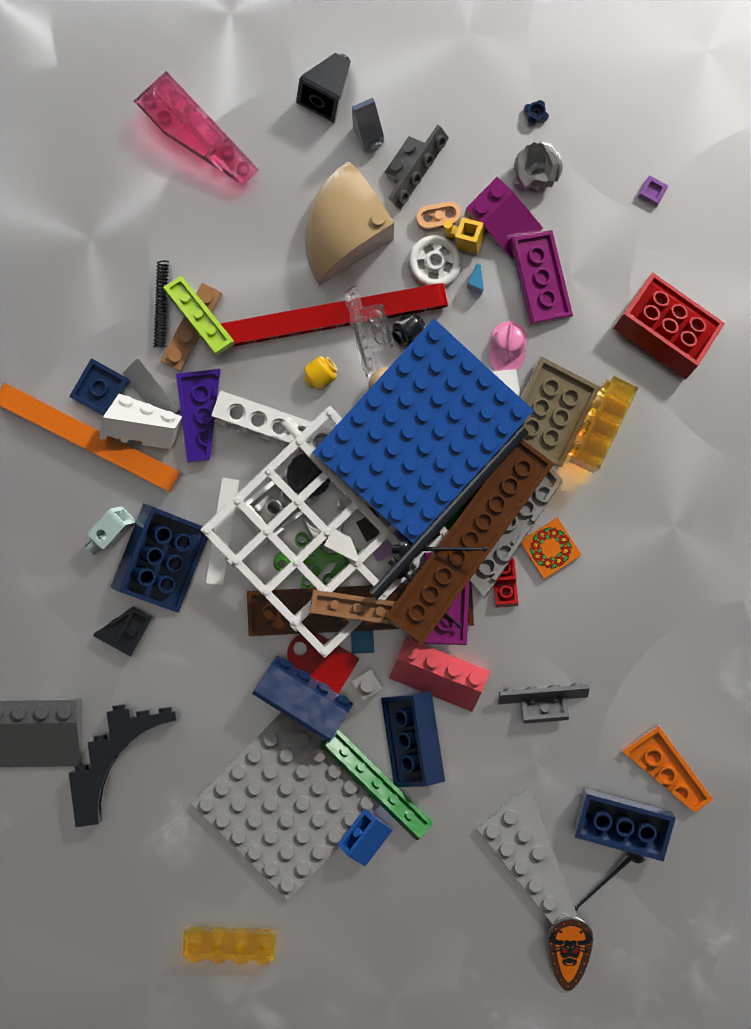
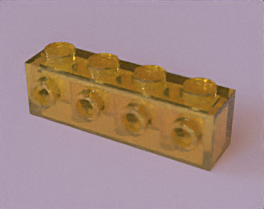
[182,926,277,965]

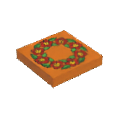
[521,517,581,579]

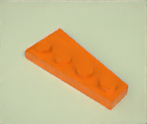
[622,724,713,813]

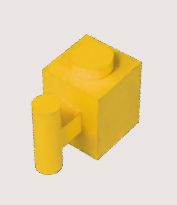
[443,217,485,255]

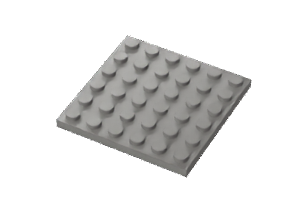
[192,712,380,900]

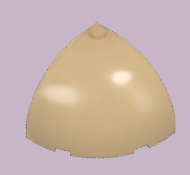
[305,162,394,286]

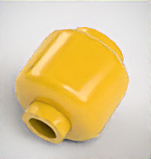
[304,356,338,390]

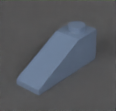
[352,98,384,151]

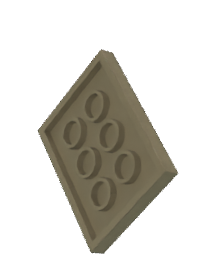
[520,357,600,467]

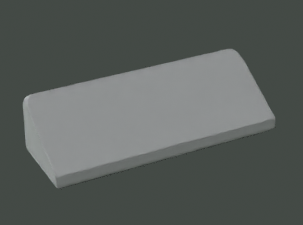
[123,358,180,415]

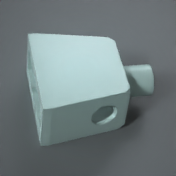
[85,506,136,555]

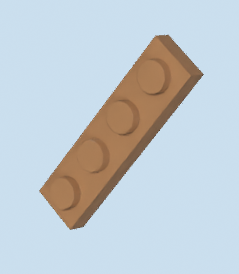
[160,283,222,372]
[310,589,396,625]

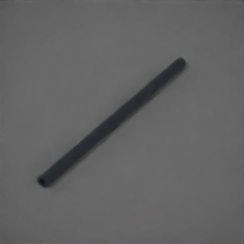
[369,426,529,600]

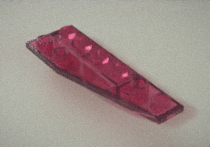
[134,71,259,185]

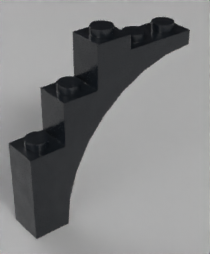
[69,704,179,827]

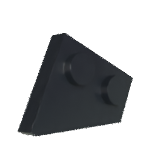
[93,606,154,657]

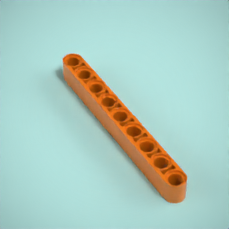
[0,383,180,492]

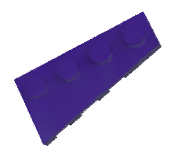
[176,369,221,463]

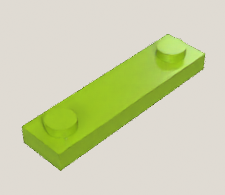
[163,275,234,356]

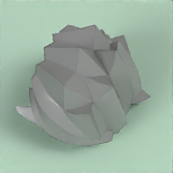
[511,142,563,191]

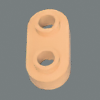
[416,202,461,230]

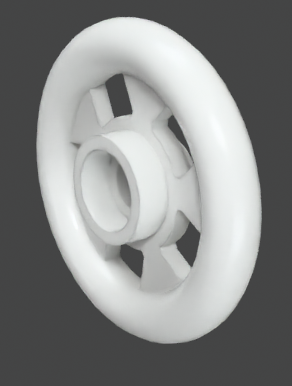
[409,235,462,286]

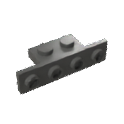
[385,125,449,209]
[498,683,590,724]

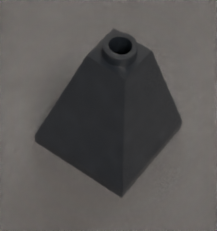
[296,53,351,123]

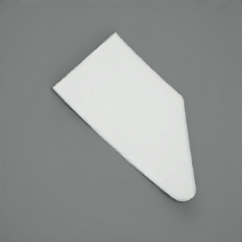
[324,528,359,561]

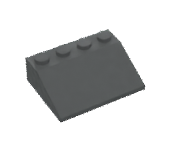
[0,698,82,767]

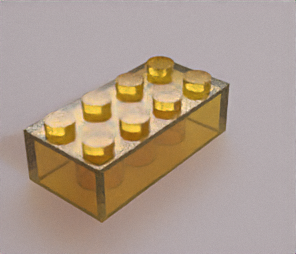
[568,376,638,473]

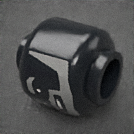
[391,313,425,346]

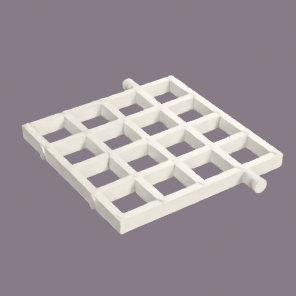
[200,406,448,658]

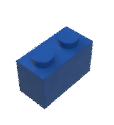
[337,809,393,866]

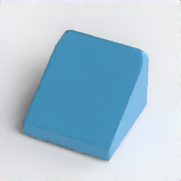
[467,264,484,294]
[351,630,374,654]

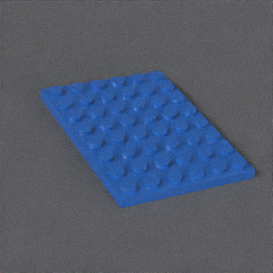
[312,319,534,544]

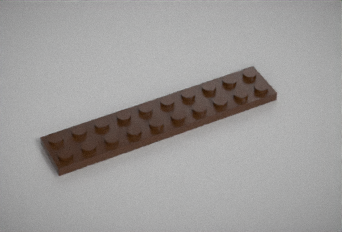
[385,440,555,645]
[247,582,474,636]

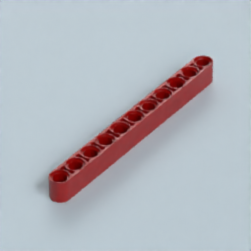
[209,283,448,350]

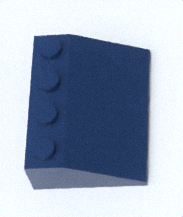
[110,503,208,613]

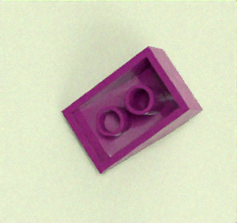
[464,177,543,260]

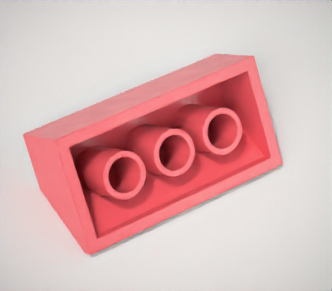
[389,637,490,712]

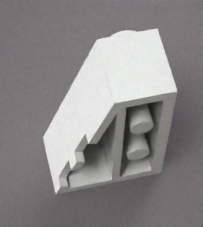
[99,394,182,449]

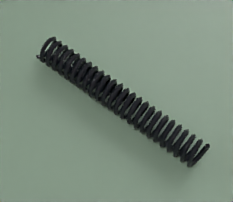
[153,260,170,348]

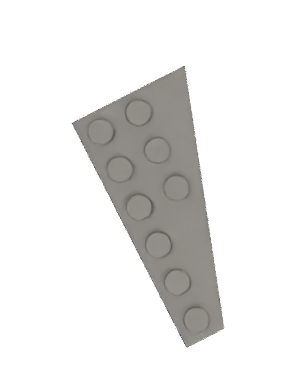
[470,468,562,599]
[477,786,578,924]

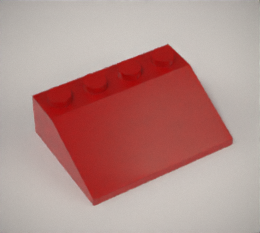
[613,272,725,379]

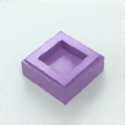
[638,175,668,207]

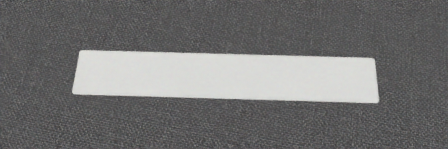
[206,478,239,586]

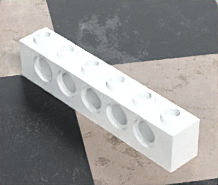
[211,390,333,453]

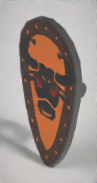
[547,917,594,991]

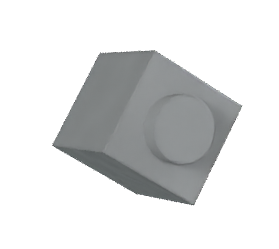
[352,669,383,701]

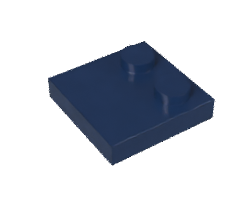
[69,358,131,416]

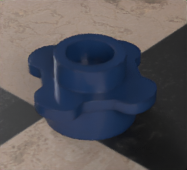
[524,100,549,125]

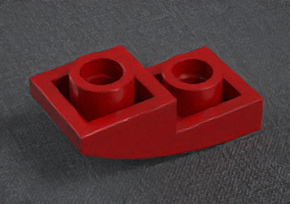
[494,558,518,608]

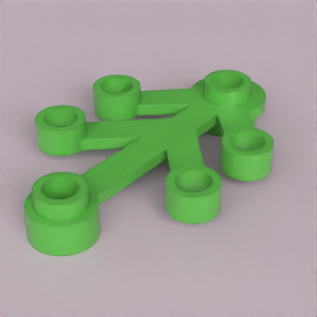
[273,532,359,589]

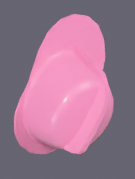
[489,321,527,371]

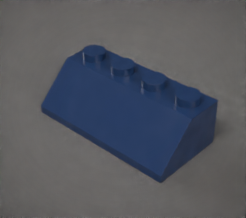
[252,656,353,743]
[381,691,445,787]
[574,788,676,862]

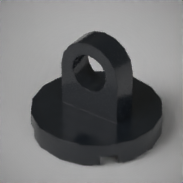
[286,453,330,498]

